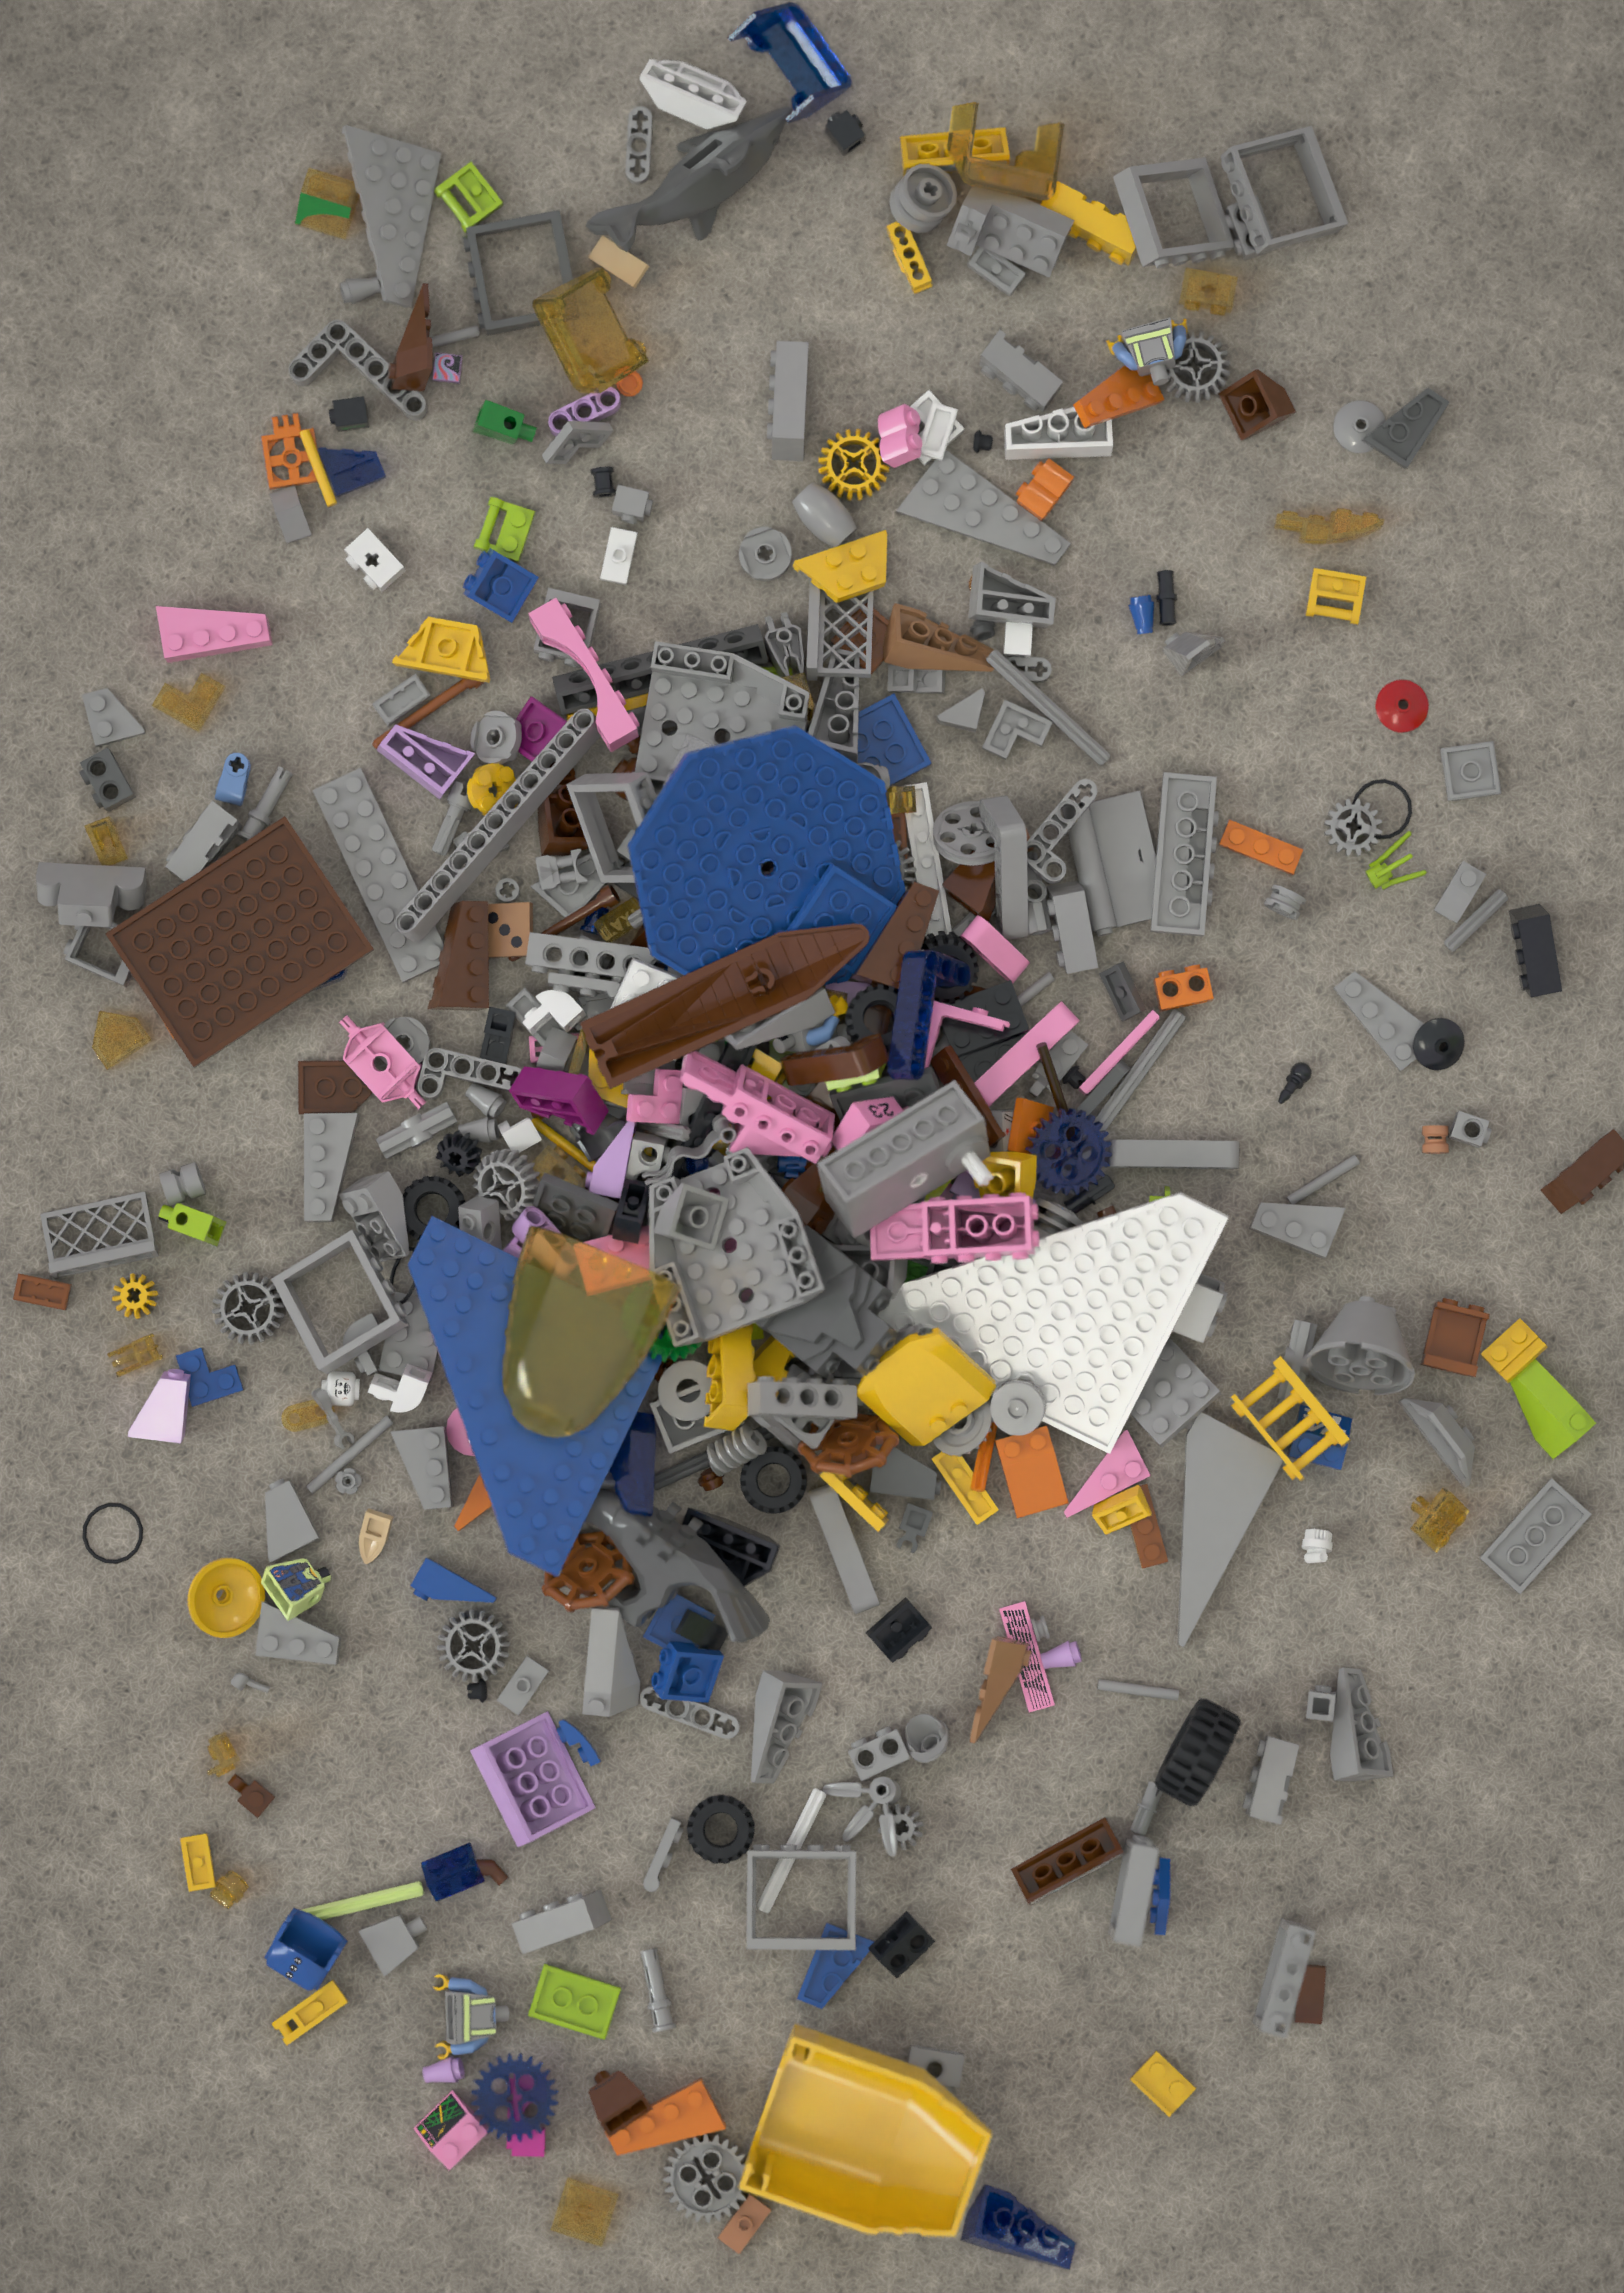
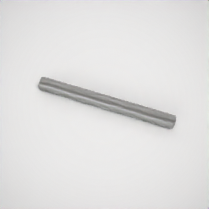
[986,650,1110,765]
[1083,1009,1186,1145]

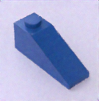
[410,1558,497,1603]

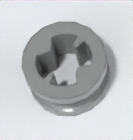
[495,878,520,903]
[1030,1616,1050,1642]

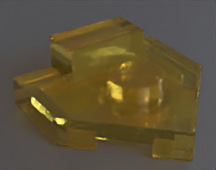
[92,1011,152,1070]

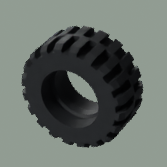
[1155,1698,1241,1806]

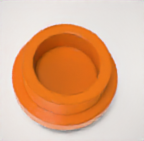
[616,370,643,397]

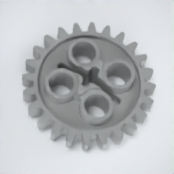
[663,2134,746,2223]

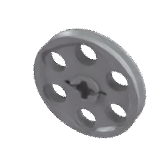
[933,801,995,866]

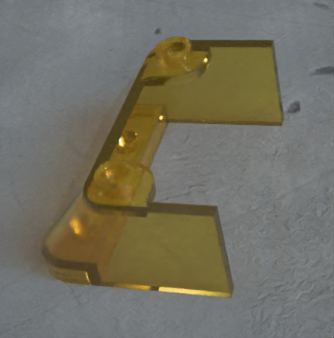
[947,102,1065,201]

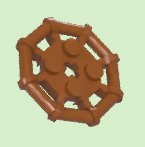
[798,1413,899,1478]
[542,1531,635,1612]

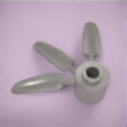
[822,1777,901,1857]

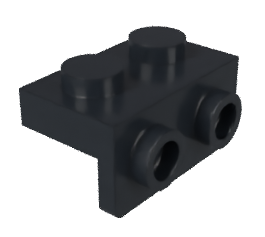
[865,1597,932,1663]

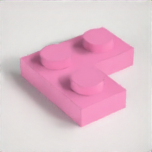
[626,1068,683,1124]

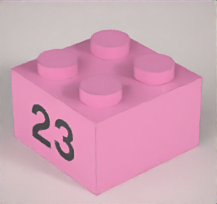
[831,1097,903,1150]

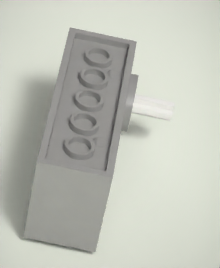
[817,1080,993,1238]

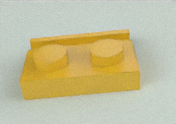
[1481,1318,1547,1383]
[1130,2050,1196,2117]

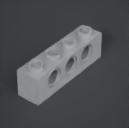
[748,1376,857,1420]

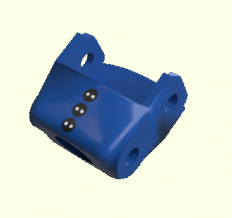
[264,1908,348,1991]

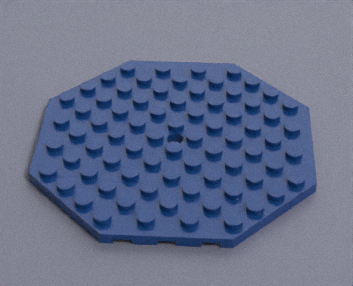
[627,725,906,986]

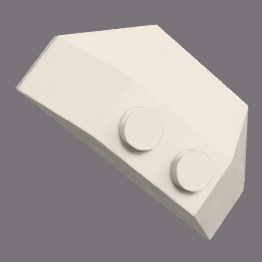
[639,59,747,129]

